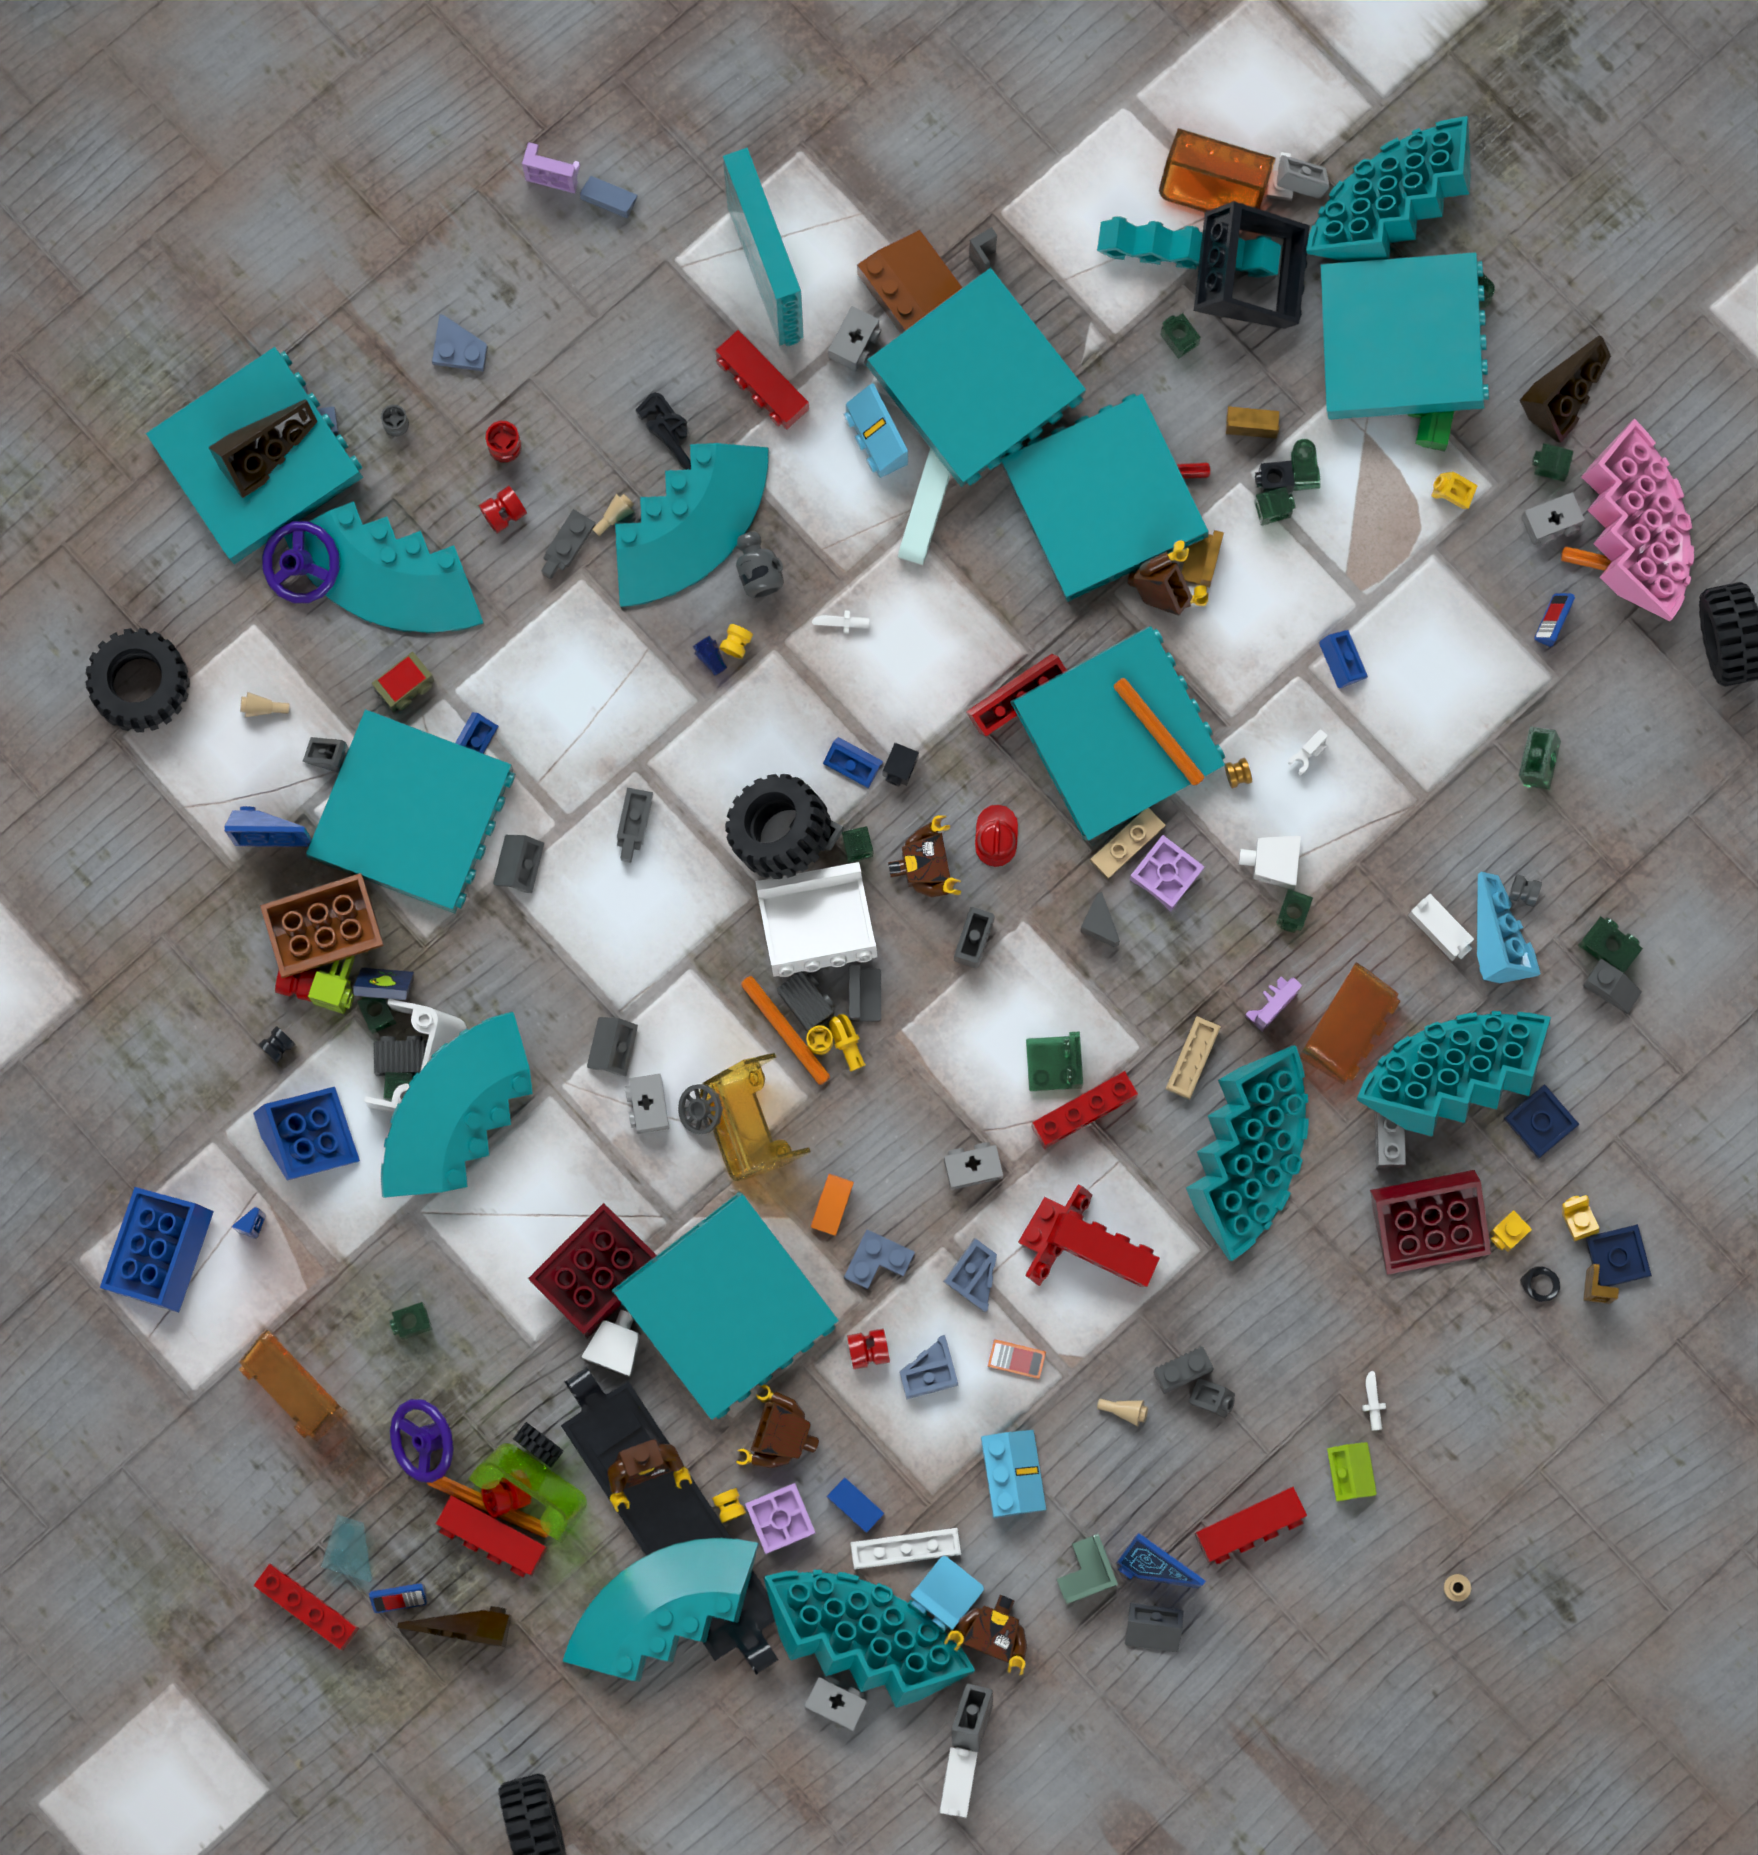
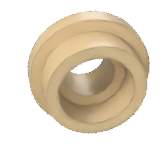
[1444,1574,1471,1602]

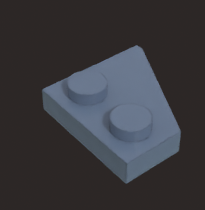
[432,314,488,371]
[943,1238,997,1312]
[900,1335,958,1399]

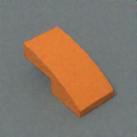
[811,1173,854,1236]

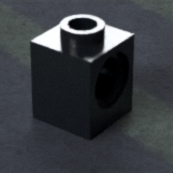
[1255,460,1295,495]
[882,742,919,786]

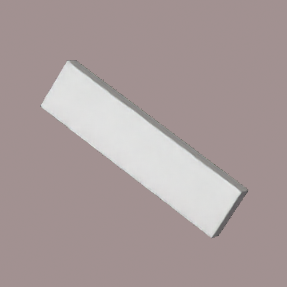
[851,1528,961,1570]

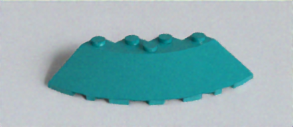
[1306,116,1471,262]
[615,443,769,607]
[284,502,484,634]
[1357,1011,1551,1136]
[381,1012,533,1198]
[1186,1045,1309,1261]
[563,1538,759,1682]
[764,1570,975,1708]

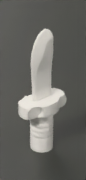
[812,610,869,633]
[1362,1371,1386,1431]

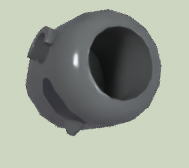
[736,532,784,598]

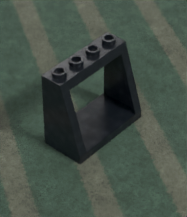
[1194,201,1310,329]

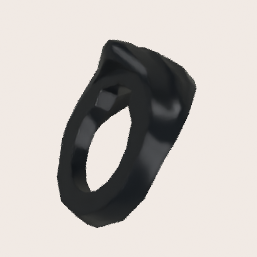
[1520,1266,1560,1302]

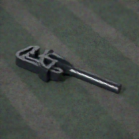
[636,392,691,470]

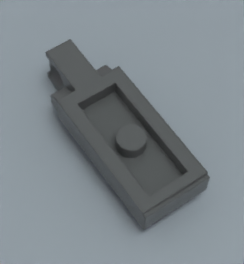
[541,509,596,579]
[617,787,653,863]

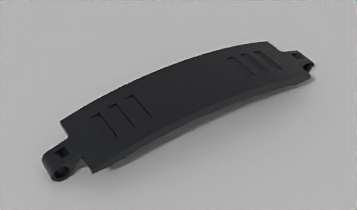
[561,1367,779,1675]

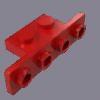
[1018,1184,1092,1286]

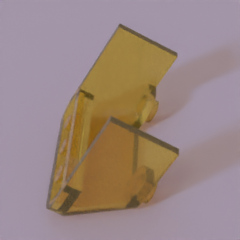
[700,1053,811,1181]

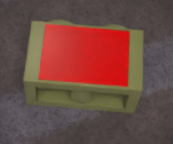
[372,651,434,713]

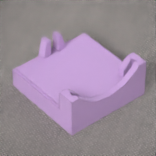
[522,142,580,193]
[1130,835,1204,911]
[1245,977,1302,1032]
[745,1483,816,1554]

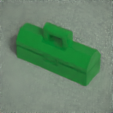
[1408,411,1454,452]

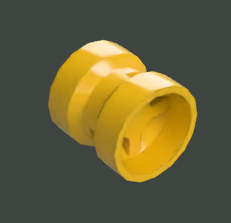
[719,624,753,659]
[806,1025,833,1055]
[712,1488,747,1523]

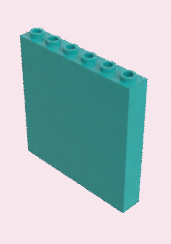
[723,148,804,346]
[1321,252,1489,420]
[866,267,1086,487]
[146,347,364,565]
[1001,394,1209,602]
[1010,626,1225,841]
[306,709,515,914]
[612,1192,839,1420]

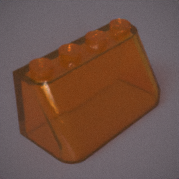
[1159,128,1276,212]
[1299,962,1400,1085]

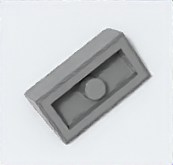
[1277,155,1329,199]

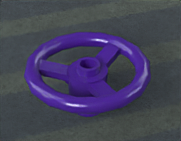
[262,521,340,603]
[390,1399,454,1483]

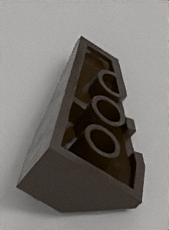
[1519,336,1611,443]
[208,399,318,498]
[397,1606,512,1648]

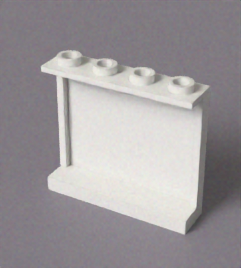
[755,862,878,977]

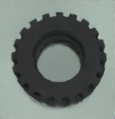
[1699,582,1758,687]
[85,628,190,733]
[725,774,831,879]
[498,1773,566,1855]

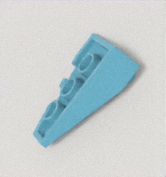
[1477,872,1541,983]

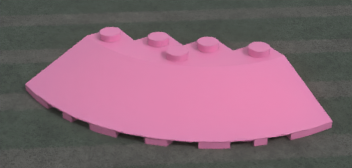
[1581,419,1694,621]

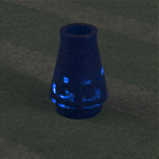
[693,636,728,676]

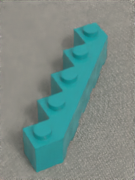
[1097,216,1281,278]

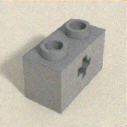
[828,306,881,371]
[1521,492,1585,546]
[625,1073,669,1134]
[1374,1113,1405,1168]
[944,1142,1003,1190]
[804,1676,867,1731]

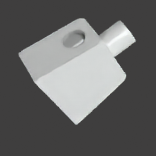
[1239,836,1301,890]
[582,1310,640,1378]

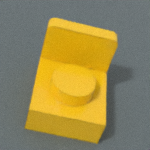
[1431,471,1478,509]
[1562,1195,1599,1242]
[1489,1210,1532,1252]

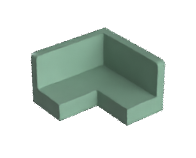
[1056,1534,1117,1604]

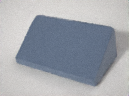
[580,176,638,219]

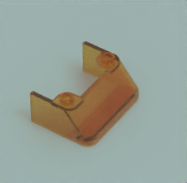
[239,1329,348,1441]

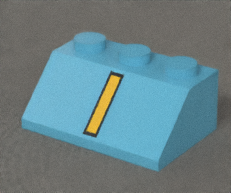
[843,383,908,478]
[981,1430,1046,1518]

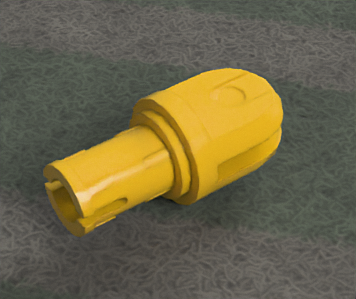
[829,1014,866,1072]

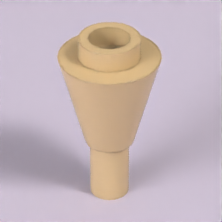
[593,494,635,536]
[240,692,289,718]
[1097,1399,1148,1426]

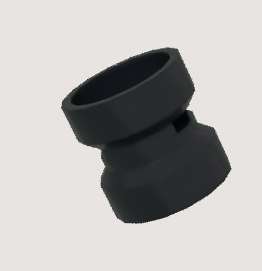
[258,1026,296,1063]

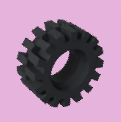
[513,1422,564,1468]

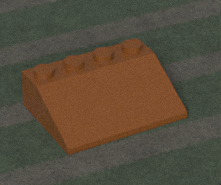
[857,230,963,334]
[260,873,384,978]

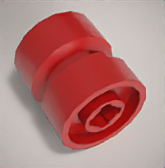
[485,421,522,463]
[478,486,527,533]
[275,968,321,1002]
[847,1328,890,1370]
[481,1472,531,1518]

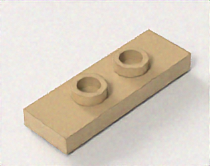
[1090,808,1166,879]
[1165,1016,1221,1100]

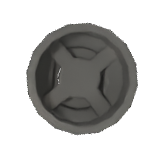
[381,404,409,436]
[1508,874,1542,907]

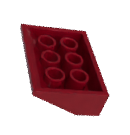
[1370,1170,1491,1275]
[528,1203,657,1339]

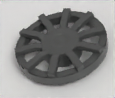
[678,1084,723,1134]

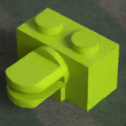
[308,955,355,1014]

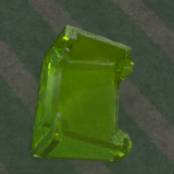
[468,1443,587,1544]

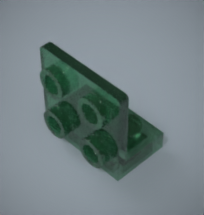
[1026,1031,1083,1091]

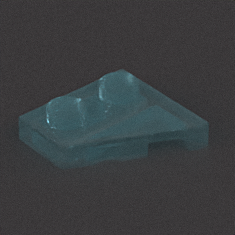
[320,1515,372,1582]

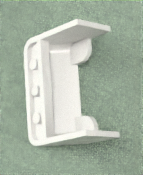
[364,999,467,1113]

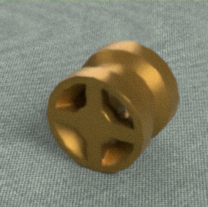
[1225,758,1252,789]

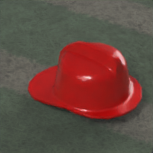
[975,805,1018,867]

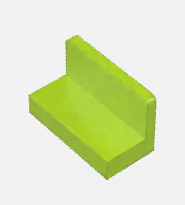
[1327,1442,1377,1502]

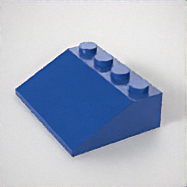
[100,1187,214,1313]

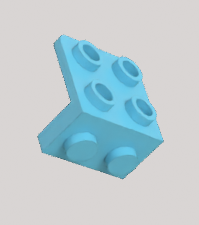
[910,1556,984,1631]

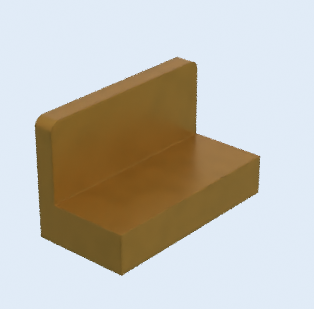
[1225,406,1280,439]
[1181,530,1224,588]
[1583,1264,1619,1304]

